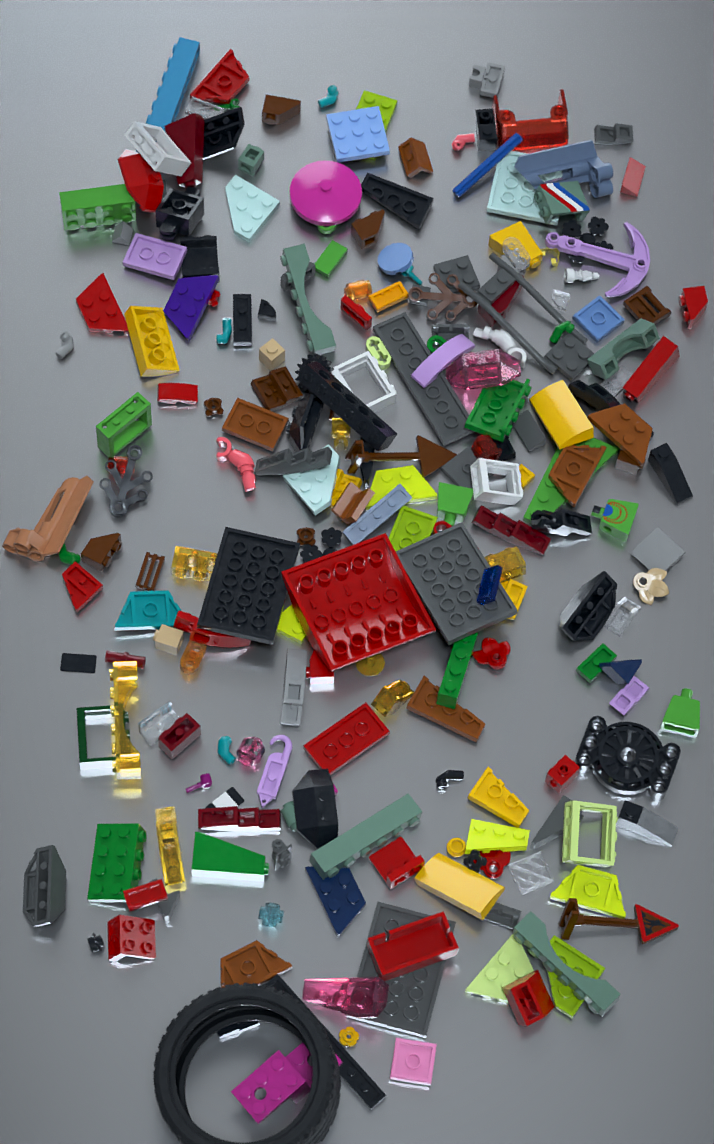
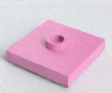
[390,1038,437,1086]

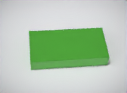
[314,240,348,278]

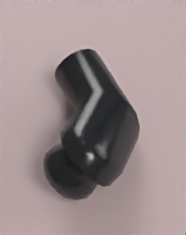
[435,770,464,789]

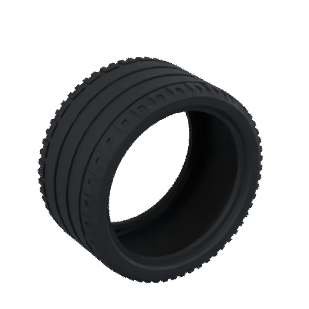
[153,983,341,1144]

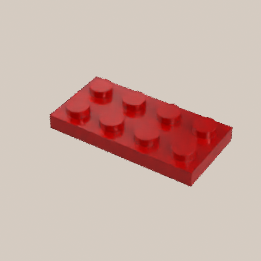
[303,702,390,775]

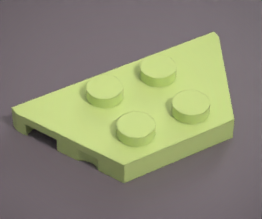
[465,934,534,1003]

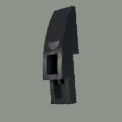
[568,380,621,412]

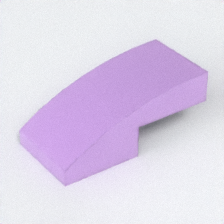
[609,676,649,716]

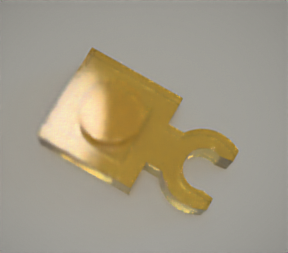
[332,418,351,450]

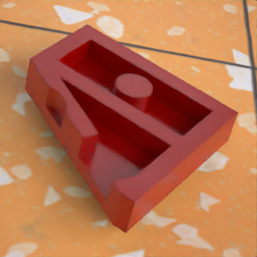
[62,561,103,613]

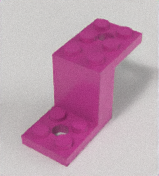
[231,1042,343,1124]

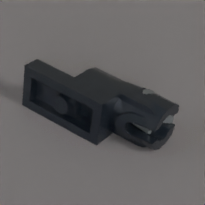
[531,508,592,537]

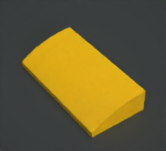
[124,306,180,377]
[529,380,594,449]
[414,853,505,920]

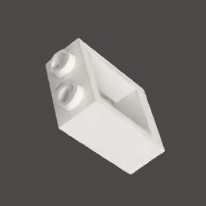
[470,458,523,506]

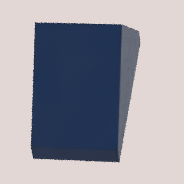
[599,659,642,684]

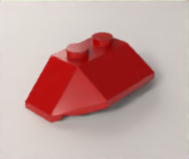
[118,149,164,213]

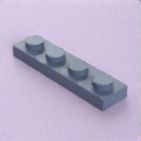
[342,484,412,545]

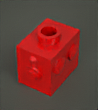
[545,754,580,794]

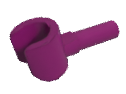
[186,773,212,793]

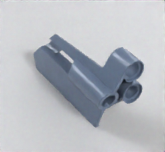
[514,140,613,198]

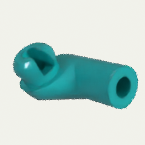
[318,85,339,108]
[216,318,232,345]
[218,736,236,765]

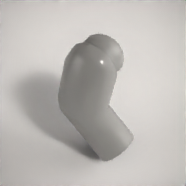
[56,332,74,359]

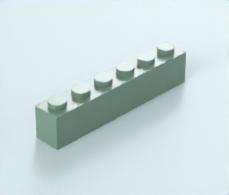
[309,793,422,880]

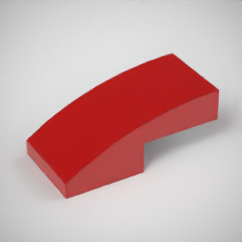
[157,383,198,405]

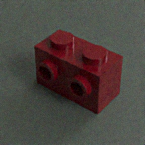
[158,713,201,760]

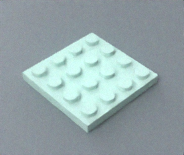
[487,151,562,226]

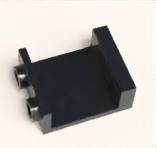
[180,235,220,283]

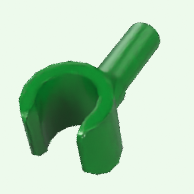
[215,98,240,110]

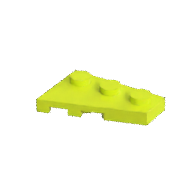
[465,819,530,854]

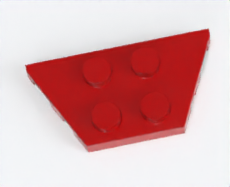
[190,49,249,104]
[76,273,129,334]

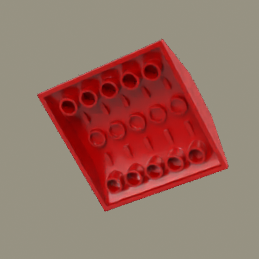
[281,533,436,671]

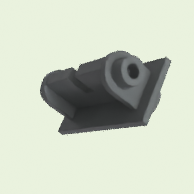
[432,322,470,341]
[272,839,292,870]
[484,902,521,929]

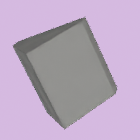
[112,222,133,245]

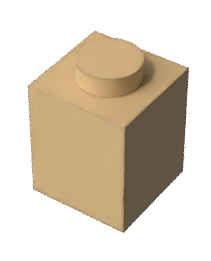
[259,338,285,371]
[153,624,184,655]

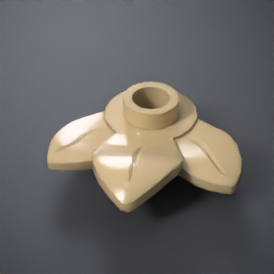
[633,568,669,605]

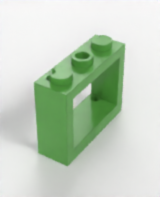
[96,392,152,459]

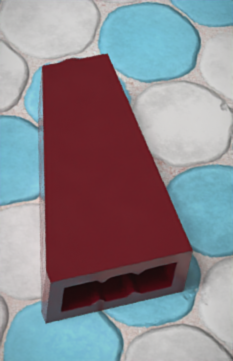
[164,113,204,189]

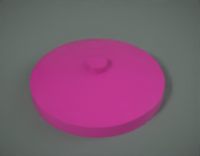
[290,161,362,226]

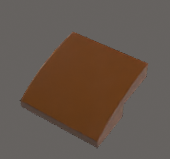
[251,366,303,412]

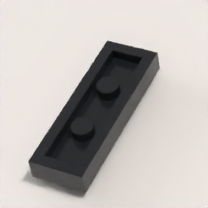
[233,294,252,346]

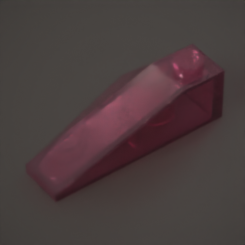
[302,977,389,1018]

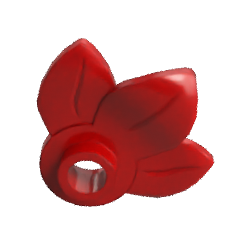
[472,637,511,670]
[474,850,511,879]

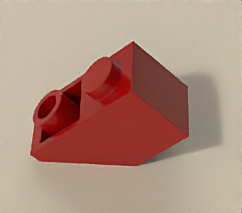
[679,286,708,329]

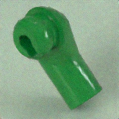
[549,321,575,343]
[58,543,81,565]

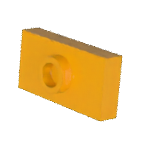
[368,281,408,313]

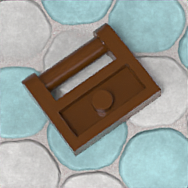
[623,286,672,324]

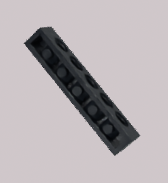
[297,361,398,451]

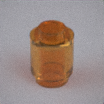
[344,279,372,301]

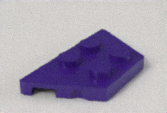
[163,275,220,341]

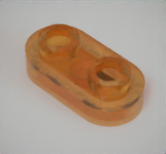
[180,640,207,674]

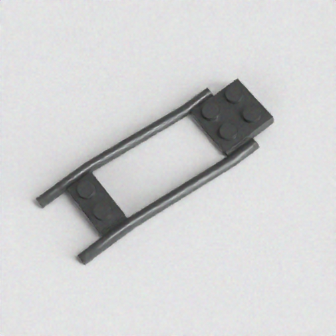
[458,252,595,382]

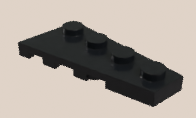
[361,172,434,230]

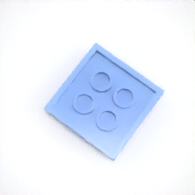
[326,106,390,163]

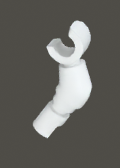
[473,326,527,369]

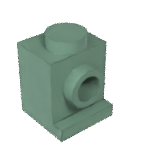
[238,144,264,177]

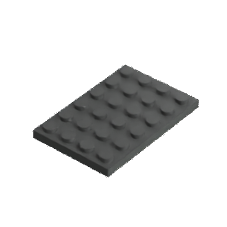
[396,522,518,645]
[346,902,456,1038]

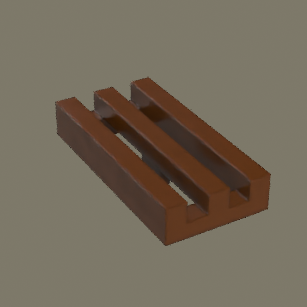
[135,552,165,591]

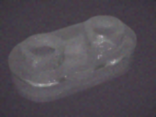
[502,237,531,270]

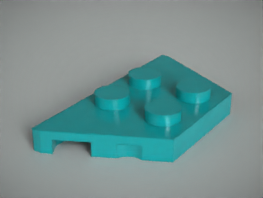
[114,590,181,631]

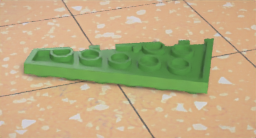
[523,438,619,524]

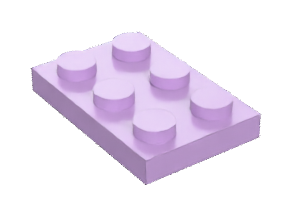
[123,233,187,280]

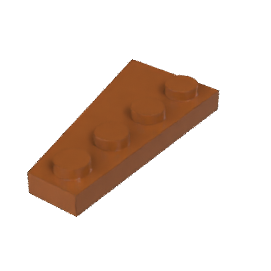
[406,675,486,743]

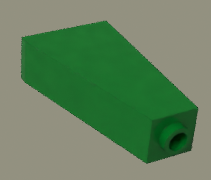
[191,832,269,882]

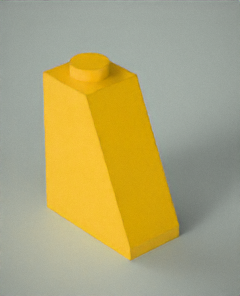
[488,221,543,270]

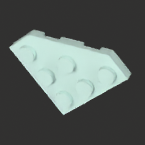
[225,175,280,243]
[283,444,340,516]

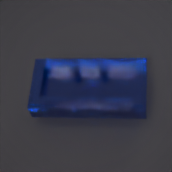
[477,565,503,605]

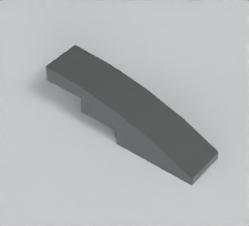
[254,446,332,475]

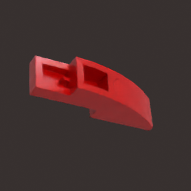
[173,610,251,648]

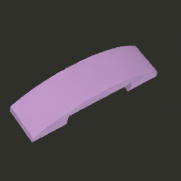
[411,334,475,388]

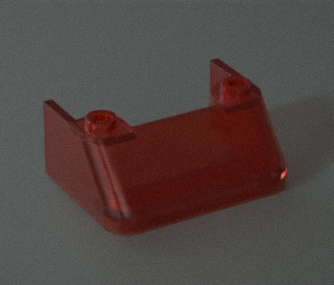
[492,89,569,154]

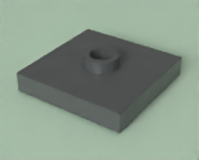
[441,446,494,489]

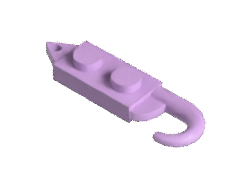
[257,735,292,808]

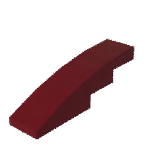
[471,505,551,555]
[198,806,281,831]

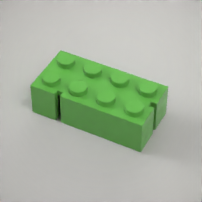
[59,184,136,230]

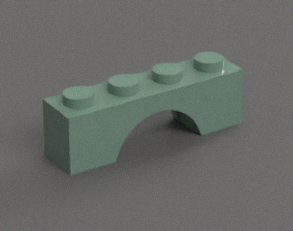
[587,318,660,380]

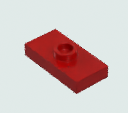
[340,295,372,330]
[123,879,168,912]

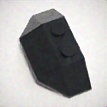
[203,107,245,160]
[286,393,325,452]
[560,571,617,641]
[292,769,338,849]

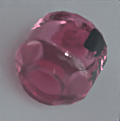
[236,736,265,767]

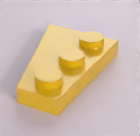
[467,766,529,828]

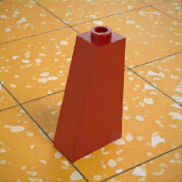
[622,336,680,403]

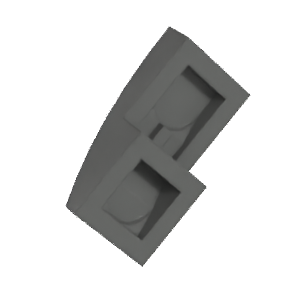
[594,123,633,145]

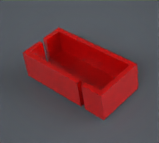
[367,911,459,983]

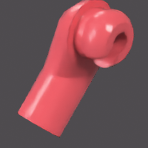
[452,133,475,151]

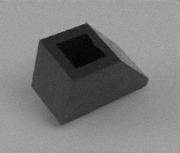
[475,108,498,152]

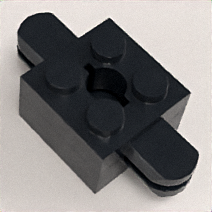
[155,187,204,240]

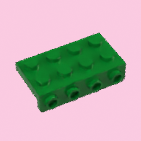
[464,371,532,442]
[87,823,147,902]

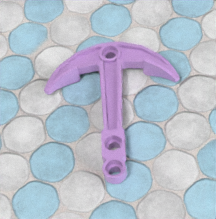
[545,222,650,297]

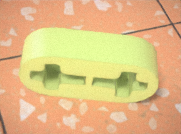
[366,336,391,370]

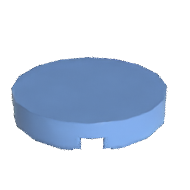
[378,242,414,275]

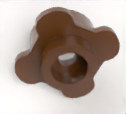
[204,398,224,417]
[296,527,316,546]

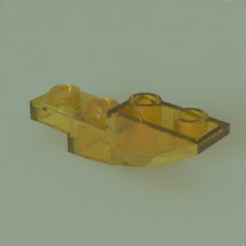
[155,806,185,886]

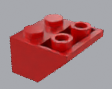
[502,970,554,1026]

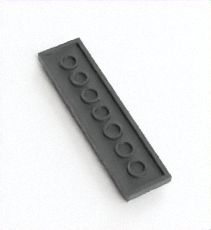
[373,312,475,446]

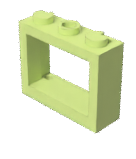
[562,800,618,868]

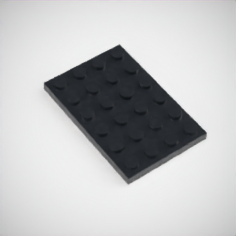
[197,527,300,645]

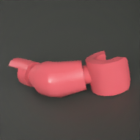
[216,437,256,492]

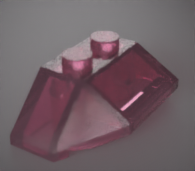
[446,349,521,390]

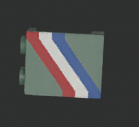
[534,181,590,224]

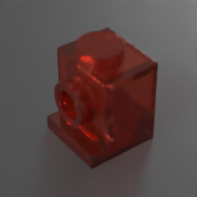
[471,434,502,461]

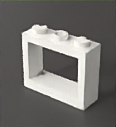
[125,121,191,176]
[331,351,397,413]

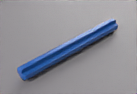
[453,133,523,197]

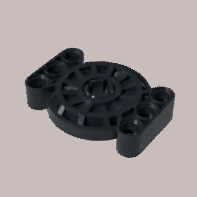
[575,716,681,800]

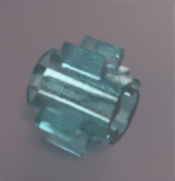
[258,902,284,927]

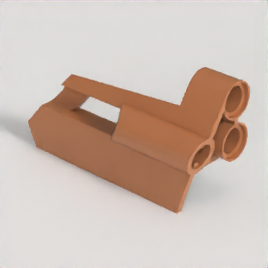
[2,475,94,561]

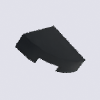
[258,299,276,321]

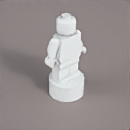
[564,268,600,283]

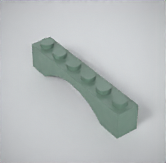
[280,243,336,356]
[512,911,621,1016]

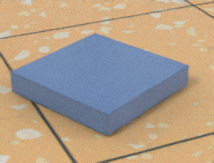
[572,295,625,343]

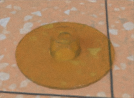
[356,653,385,676]

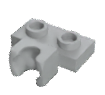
[469,62,505,99]

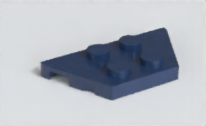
[305,866,366,937]

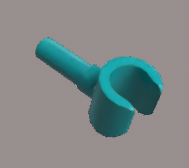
[402,265,423,285]

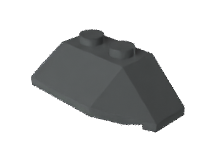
[23,845,66,927]

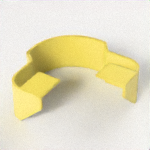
[540,247,560,267]

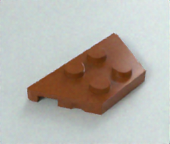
[587,403,653,467]
[548,445,607,507]
[221,940,292,988]

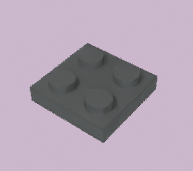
[433,255,480,294]

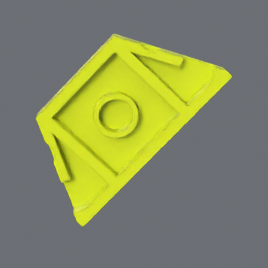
[365,465,437,510]
[549,865,626,919]

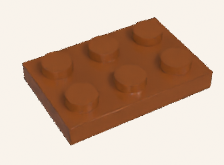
[222,397,289,452]

